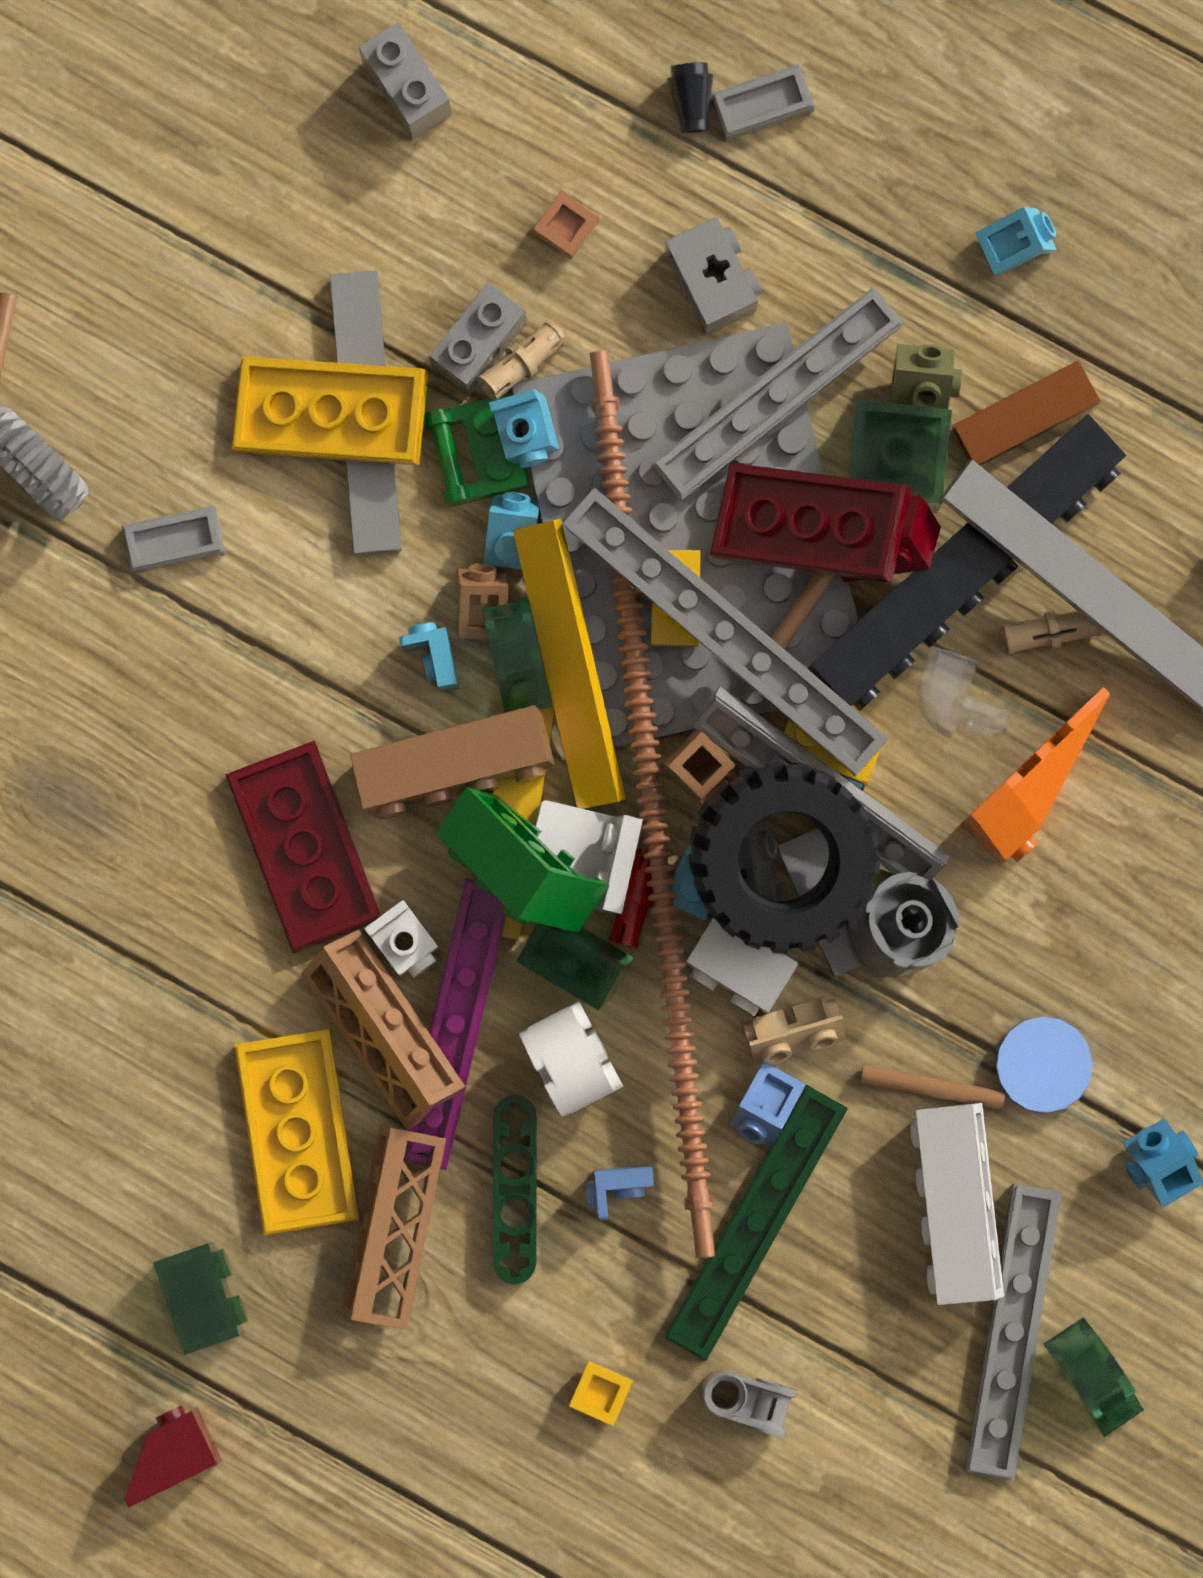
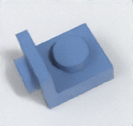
[729,1061,806,1147]
[586,1165,654,1220]

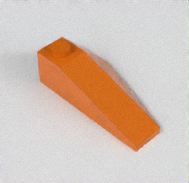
[961,687,1110,864]

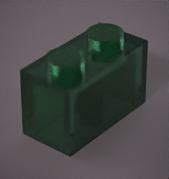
[516,923,635,1011]
[153,1242,248,1355]

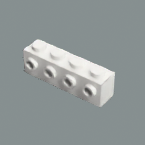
[911,1103,1004,1305]

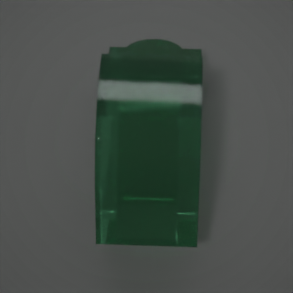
[482,599,552,713]
[1043,1317,1144,1437]

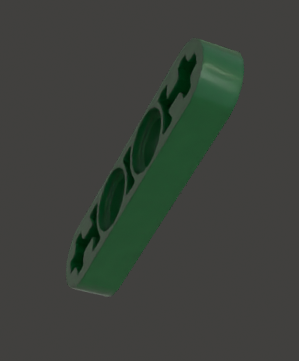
[493,1095,537,1285]

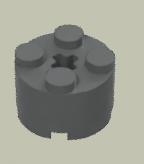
[846,872,959,978]

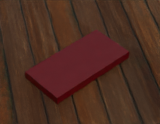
[710,463,912,583]
[225,740,382,953]

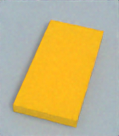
[231,356,429,466]
[234,1029,360,1235]

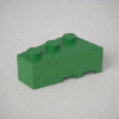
[436,787,610,932]

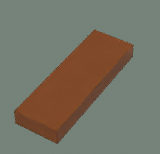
[952,360,1101,466]

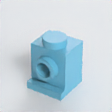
[489,389,560,468]

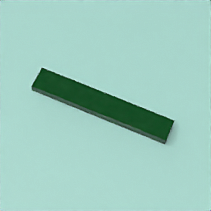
[664,1084,848,1361]

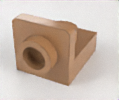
[456,563,509,640]

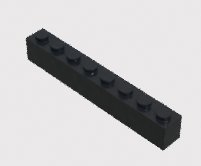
[807,414,1127,711]

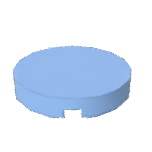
[996,1017,1093,1113]

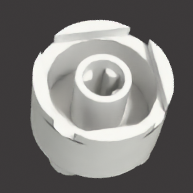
[520,1001,623,1117]

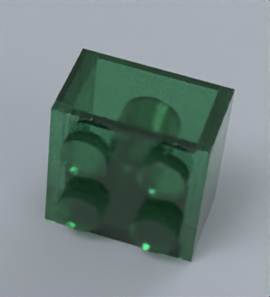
[846,399,952,514]

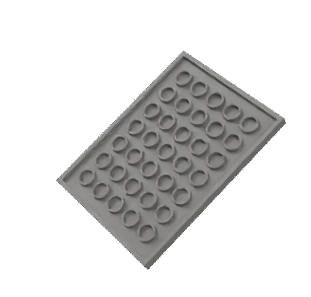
[512,323,858,749]

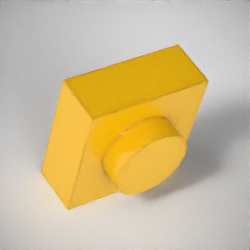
[569,1361,633,1426]

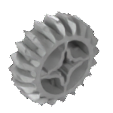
[0,406,89,520]

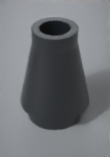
[667,62,713,133]

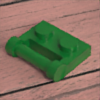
[424,394,529,507]

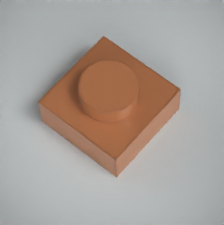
[533,191,599,260]

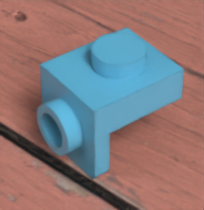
[483,492,540,570]

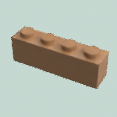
[350,705,555,819]

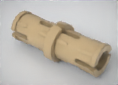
[477,320,567,401]
[1003,611,1103,654]

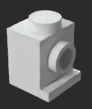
[364,900,440,978]

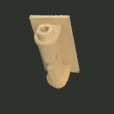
[743,997,846,1065]

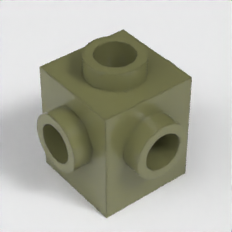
[890,344,962,416]

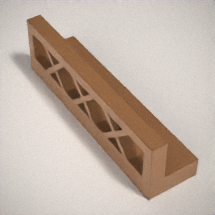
[301,930,466,1130]
[341,1125,446,1330]

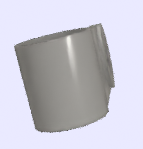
[701,1369,798,1438]

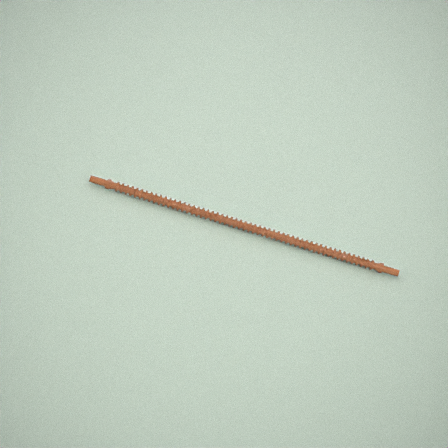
[590,350,715,1258]

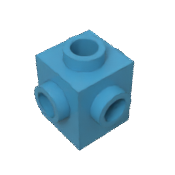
[1123,1118,1203,1208]

